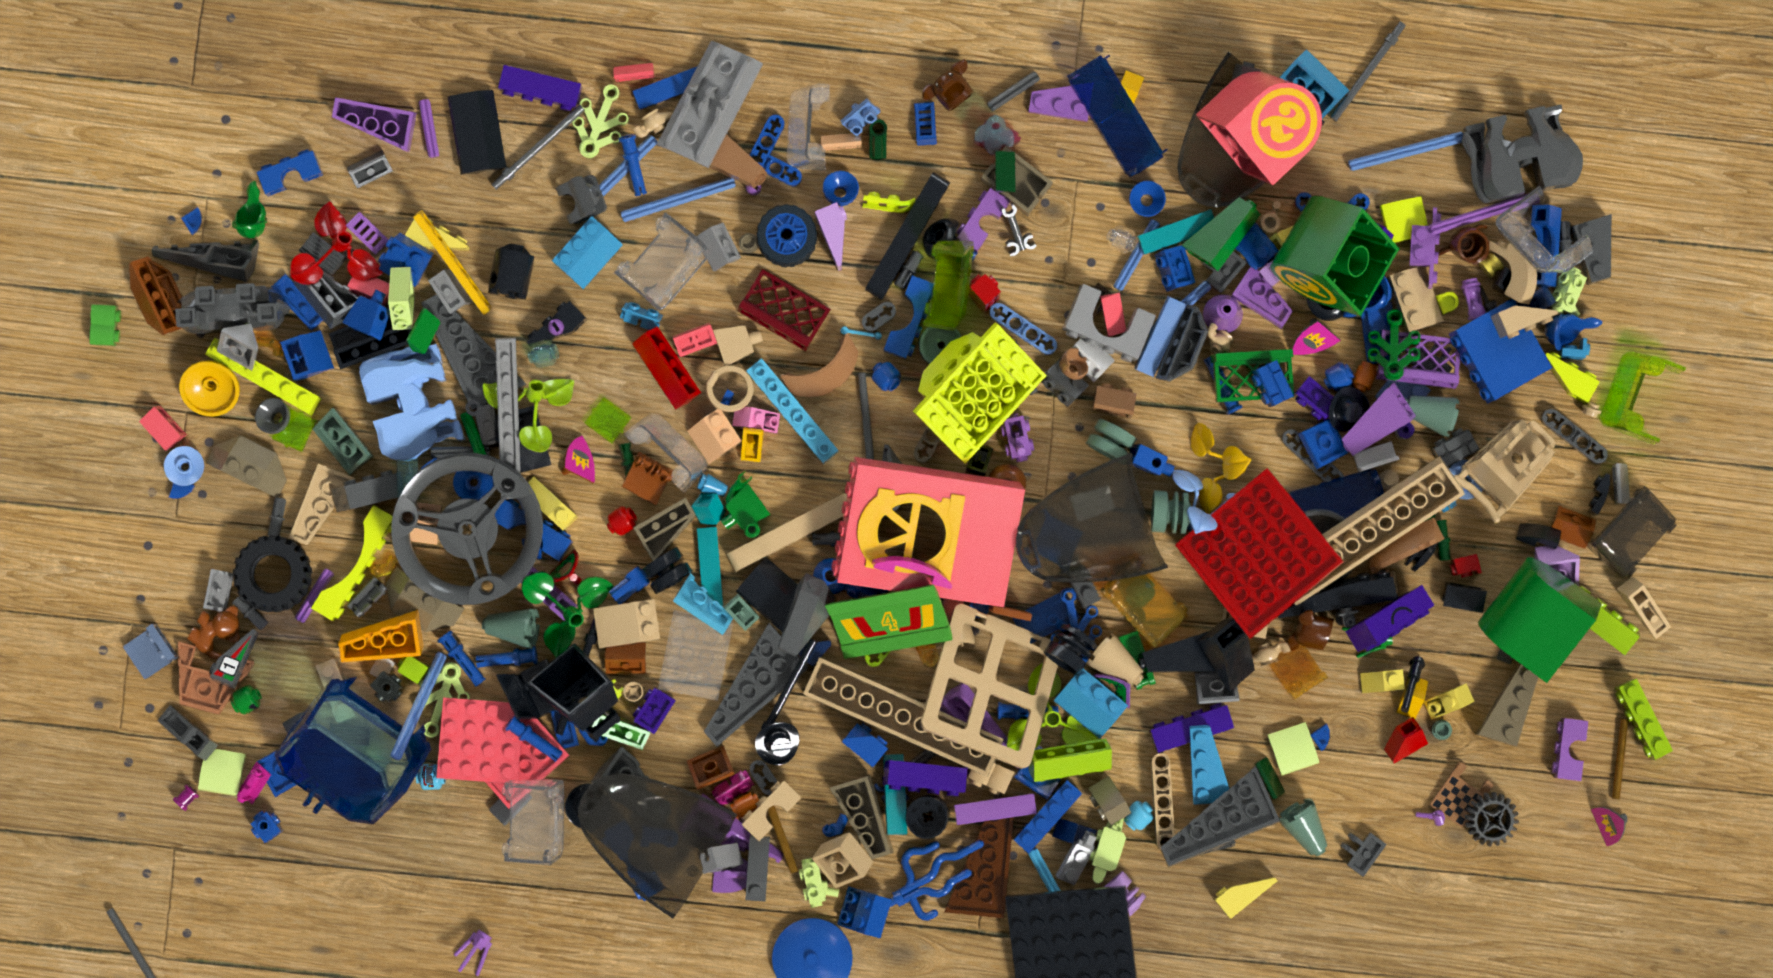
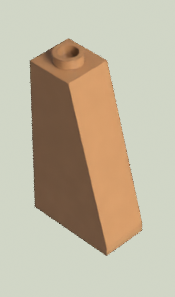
[709,135,768,188]

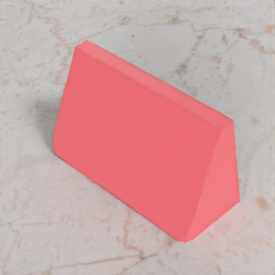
[614,63,655,82]
[1100,292,1126,337]

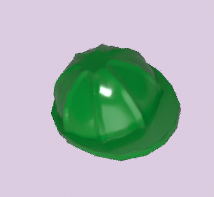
[232,181,268,238]

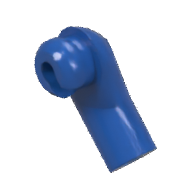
[822,813,848,837]

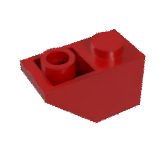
[1384,717,1428,764]

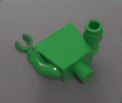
[720,471,771,538]

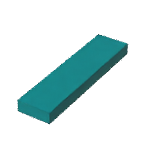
[1137,209,1214,255]
[697,527,723,607]
[883,754,908,835]

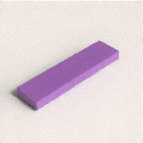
[954,794,1037,825]

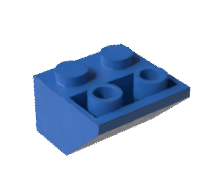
[280,331,334,382]
[837,886,892,938]

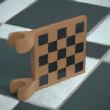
[1429,761,1493,828]

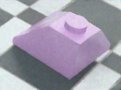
[1535,546,1580,586]

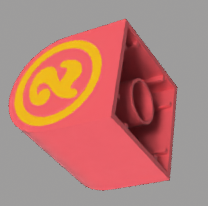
[1196,72,1322,185]

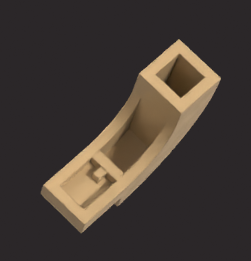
[1489,240,1537,305]

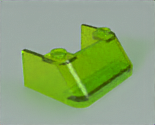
[923,240,974,331]
[1600,352,1686,445]

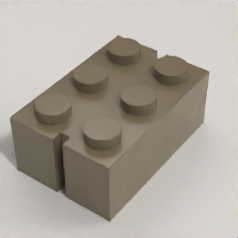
[981,146,1053,217]

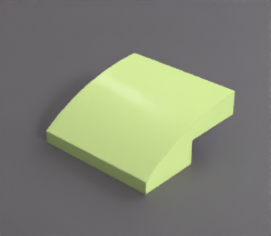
[1268,722,1319,776]
[198,749,246,796]

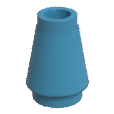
[697,474,728,497]

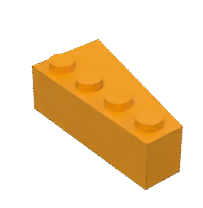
[338,610,424,662]

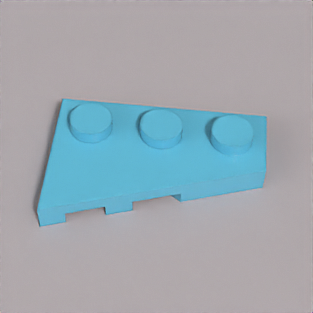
[673,573,733,635]

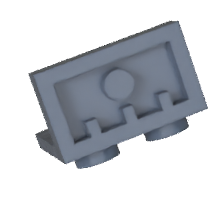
[123,624,178,679]

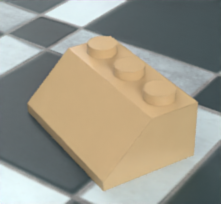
[1387,266,1444,333]

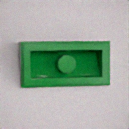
[407,308,440,354]

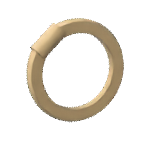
[705,365,754,412]

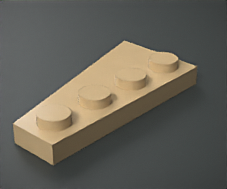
[289,464,355,545]

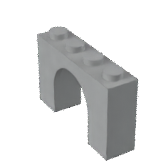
[1062,284,1156,363]

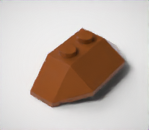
[129,256,182,335]

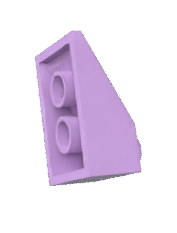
[815,202,847,271]

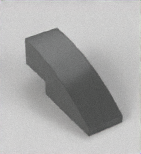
[157,705,218,761]

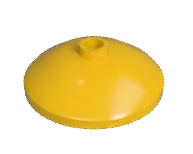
[179,360,240,417]

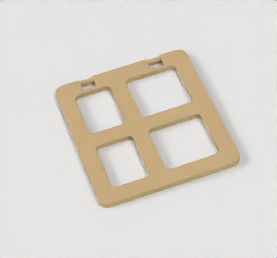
[920,604,1058,769]

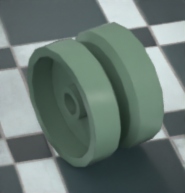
[918,323,961,364]
[1085,418,1137,464]

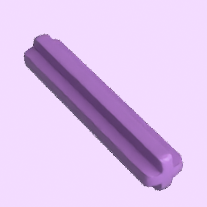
[419,99,439,158]
[295,568,334,623]

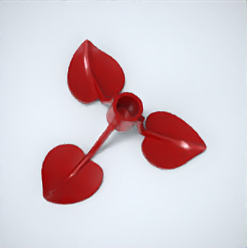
[290,202,383,285]

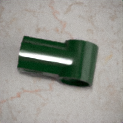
[869,119,887,159]

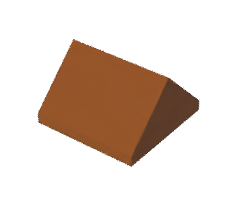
[687,745,735,790]

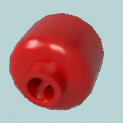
[607,506,637,536]

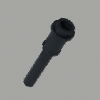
[1401,656,1425,713]

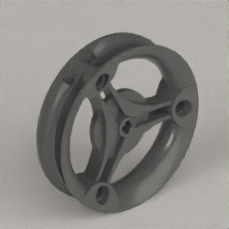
[391,453,543,605]

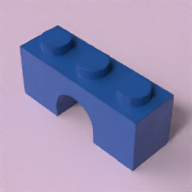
[257,149,323,197]

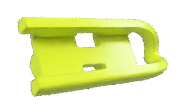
[862,192,916,213]

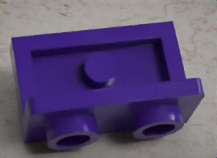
[1294,376,1334,420]
[633,687,676,734]

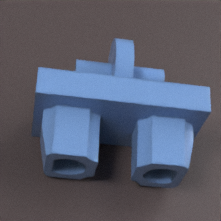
[840,98,881,136]

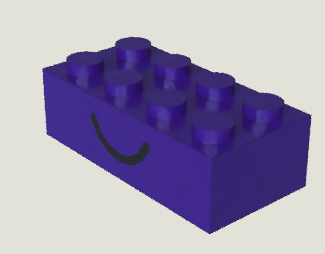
[1345,585,1434,652]

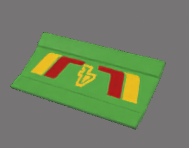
[825,584,953,659]

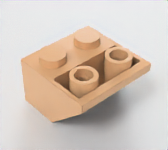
[402,502,443,545]

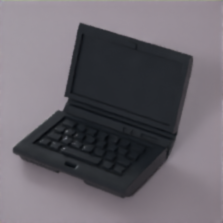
[496,659,554,719]

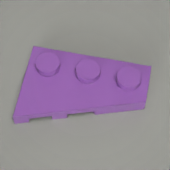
[1028,82,1094,122]
[1231,267,1293,329]

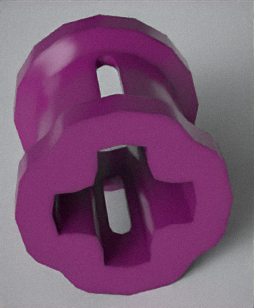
[173,784,199,811]

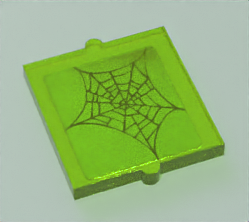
[584,397,632,444]
[272,409,317,452]

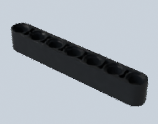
[865,172,950,300]

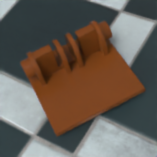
[622,452,674,506]

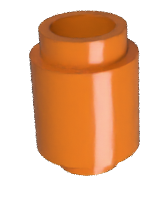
[1352,361,1377,392]
[730,792,759,819]

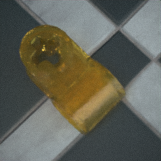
[916,643,939,667]

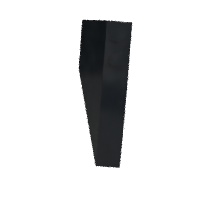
[1278,569,1399,618]

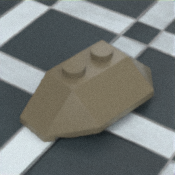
[206,436,287,498]
[386,566,465,632]

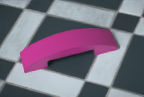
[872,556,952,589]

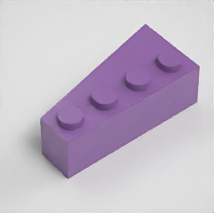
[332,97,417,152]

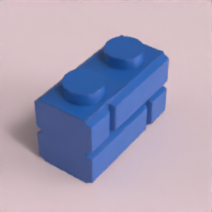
[1252,360,1294,407]

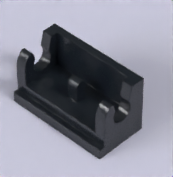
[1442,581,1487,613]

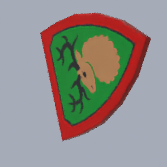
[548,549,582,585]

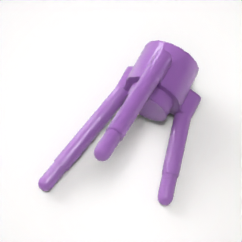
[454,929,492,976]

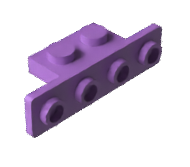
[1410,207,1441,289]

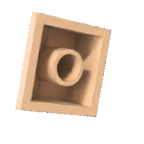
[687,409,742,464]

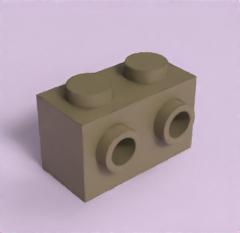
[1089,776,1131,825]

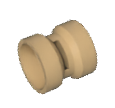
[623,682,644,702]

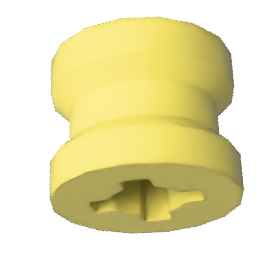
[1479,253,1504,278]

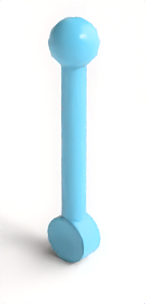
[841,326,882,340]

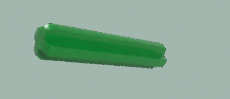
[460,412,486,455]

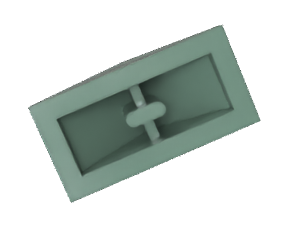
[723,594,760,631]

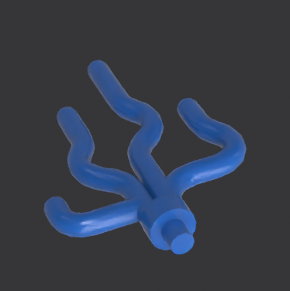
[890,840,984,921]

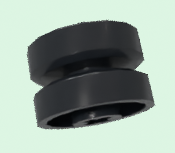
[641,547,693,594]

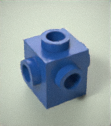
[250,811,284,843]

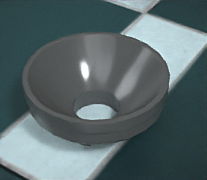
[255,398,290,434]

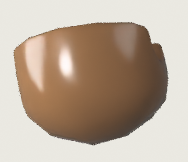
[1059,348,1089,380]

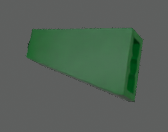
[1182,197,1261,271]

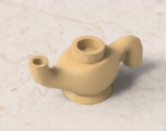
[633,109,673,138]
[1259,201,1281,238]
[1207,323,1233,368]
[1252,641,1291,667]

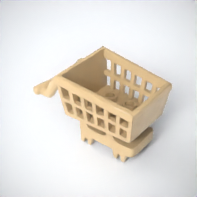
[1454,419,1556,523]

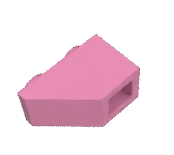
[732,407,780,433]

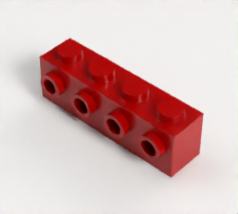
[968,274,1001,313]
[632,326,701,410]

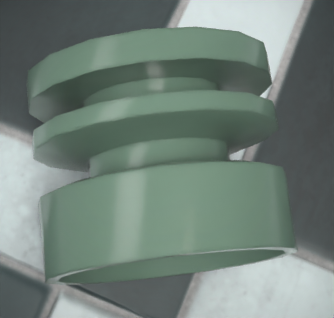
[1151,490,1191,534]

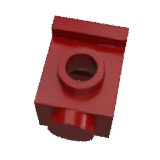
[1449,554,1482,578]

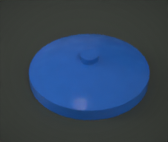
[772,918,853,978]

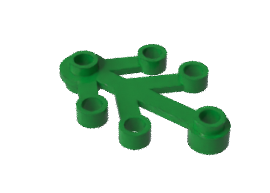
[1368,309,1421,380]

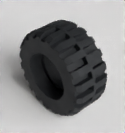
[233,535,313,612]

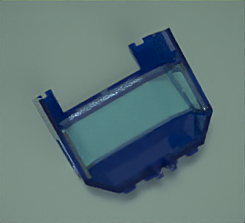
[274,677,431,824]

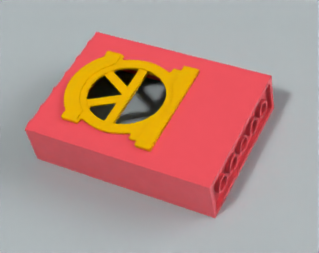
[831,457,1025,607]

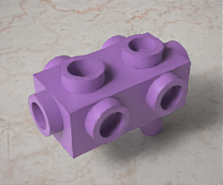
[1001,413,1034,462]

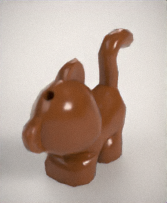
[187,606,240,660]

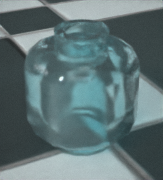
[528,340,559,368]

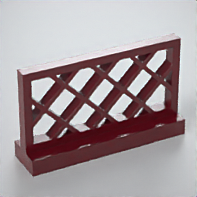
[737,269,831,352]

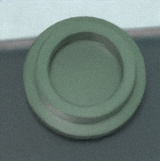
[1432,720,1452,740]

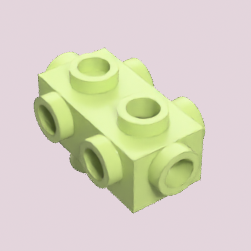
[1550,267,1587,317]
[799,858,839,908]

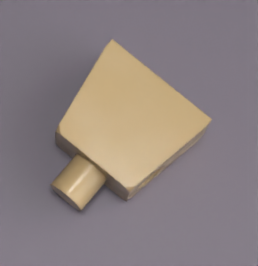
[713,325,763,366]

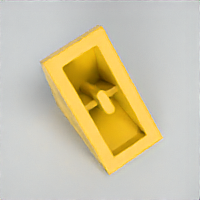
[1111,70,1144,115]
[741,427,764,462]
[1396,678,1428,719]

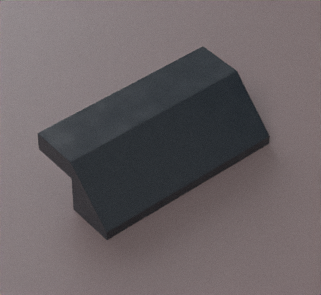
[448,90,507,175]
[328,315,412,370]
[736,557,798,633]

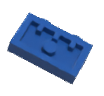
[1235,222,1279,270]
[1155,245,1196,292]

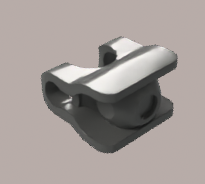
[556,175,607,224]

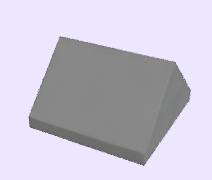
[217,324,258,371]
[1195,672,1239,704]

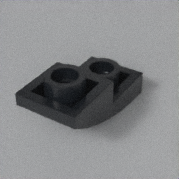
[1588,473,1610,516]
[1516,523,1561,549]

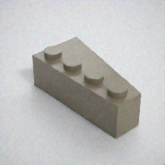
[1475,664,1538,747]
[830,775,894,859]

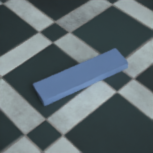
[1134,296,1187,377]

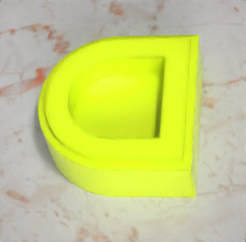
[1436,292,1459,315]

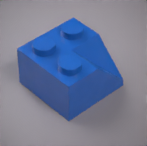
[842,723,888,767]

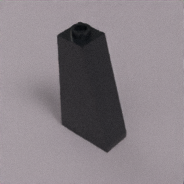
[1137,631,1216,673]

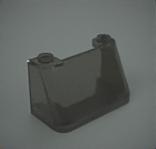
[1586,485,1677,578]

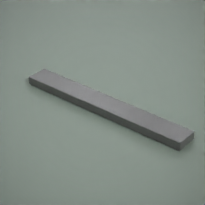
[495,338,521,499]

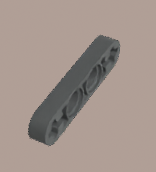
[1541,409,1608,464]
[1282,429,1344,489]

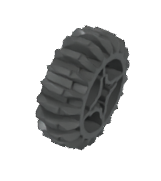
[1464,792,1519,847]

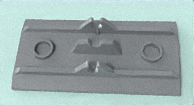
[656,41,763,169]

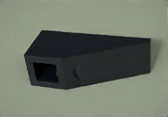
[526,301,587,346]

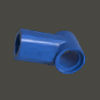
[609,566,651,604]

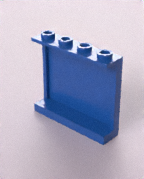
[1449,299,1552,404]

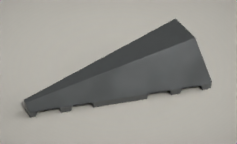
[152,240,259,282]

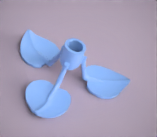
[1172,470,1236,534]

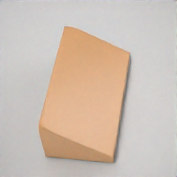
[821,133,861,151]

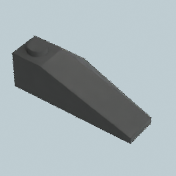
[778,573,835,657]

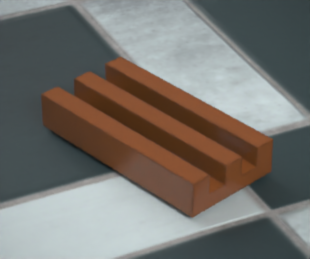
[988,605,1032,622]

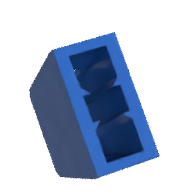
[342,289,390,341]
[1125,444,1175,477]

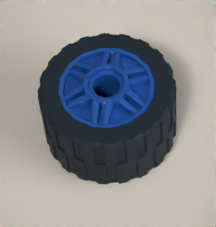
[757,204,817,268]

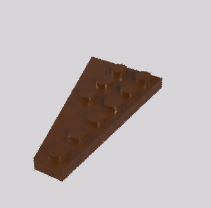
[944,796,1014,918]

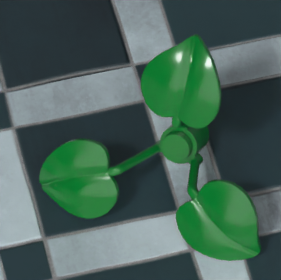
[521,572,614,658]

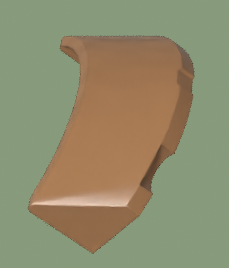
[780,333,858,398]
[1368,518,1444,573]

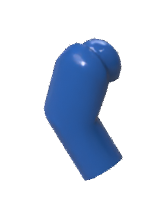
[578,729,608,746]

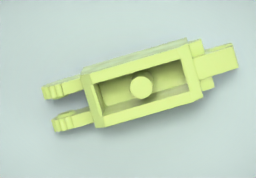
[1089,818,1126,884]

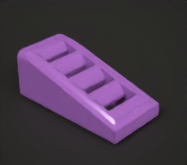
[346,212,388,255]

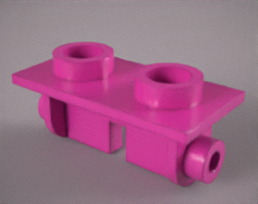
[237,762,271,804]
[712,770,755,806]

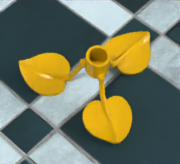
[1191,423,1251,514]

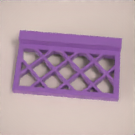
[1376,330,1460,389]

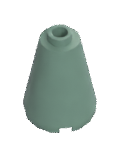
[1405,395,1459,437]
[482,608,540,649]
[1279,798,1327,856]

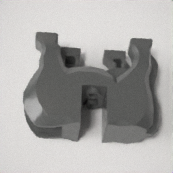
[1462,104,1583,204]
[175,283,291,334]

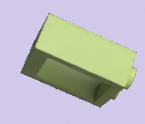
[388,267,415,330]

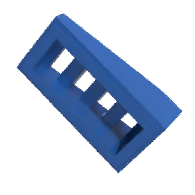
[914,102,937,146]

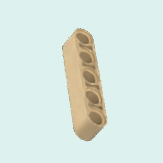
[1151,753,1175,849]

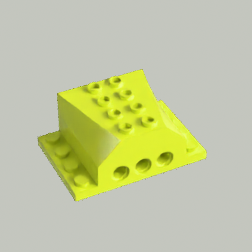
[913,323,1047,464]

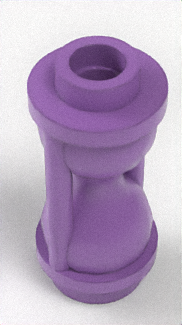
[1461,278,1486,321]

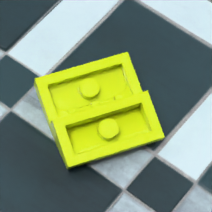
[1380,196,1428,243]

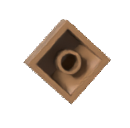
[1092,383,1137,419]

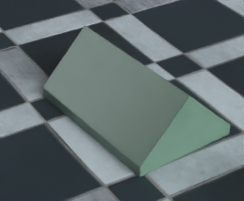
[313,408,374,476]

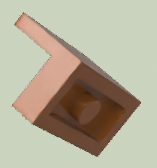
[1551,506,1596,549]
[605,642,646,674]

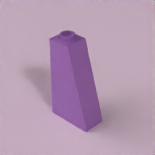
[1342,383,1416,456]

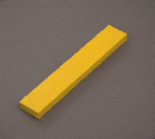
[413,210,491,315]

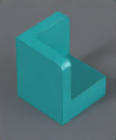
[692,493,726,525]

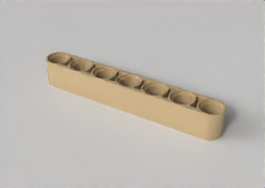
[726,493,847,572]

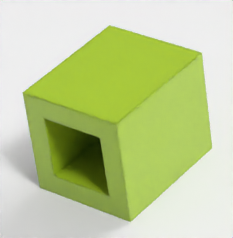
[397,657,430,684]

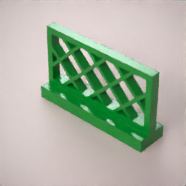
[1210,349,1294,403]

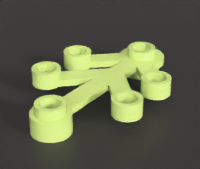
[572,84,629,158]
[413,662,470,738]

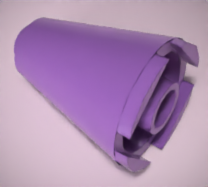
[1203,294,1243,333]

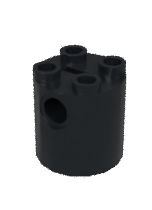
[488,244,535,300]

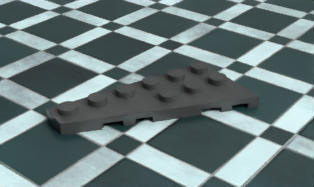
[421,295,527,410]
[704,623,808,746]
[1160,766,1280,867]

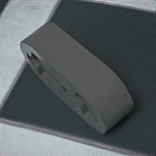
[862,302,896,332]
[750,760,777,795]

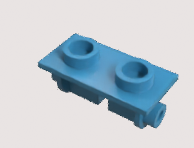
[620,302,663,330]

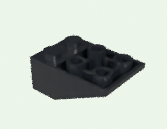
[496,406,552,473]
[1198,617,1255,692]

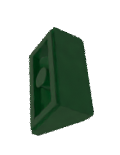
[995,151,1016,192]
[1254,757,1285,799]

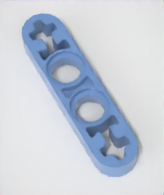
[990,303,1057,355]

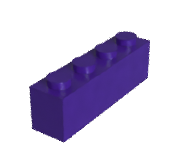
[498,65,582,111]
[1149,703,1234,753]
[883,760,967,796]

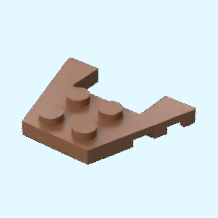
[178,642,255,715]

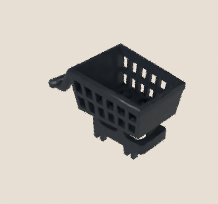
[523,643,621,742]

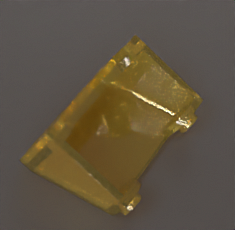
[1098,558,1188,649]

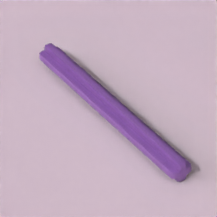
[1428,192,1538,235]

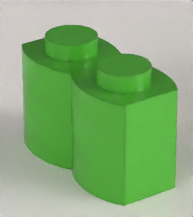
[90,304,121,346]

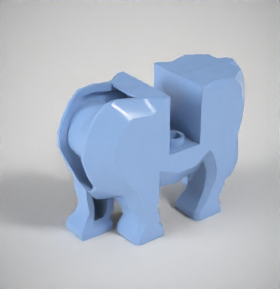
[359,344,465,462]

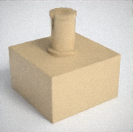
[812,832,873,888]

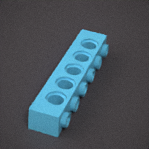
[746,358,839,465]

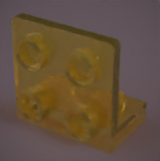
[1271,646,1328,700]

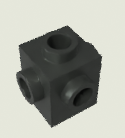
[370,671,403,702]

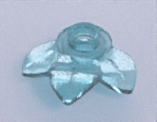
[975,115,1014,155]

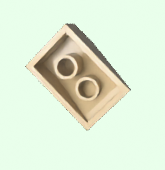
[593,599,660,648]

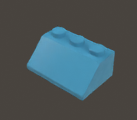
[1279,49,1350,119]
[552,216,623,290]
[1053,668,1128,739]

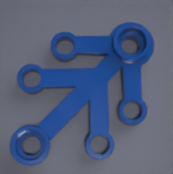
[1046,587,1102,663]

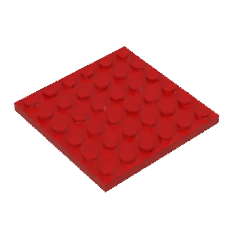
[1175,468,1344,638]

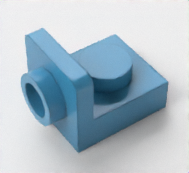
[1559,338,1590,360]

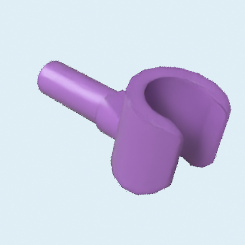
[1416,810,1445,826]

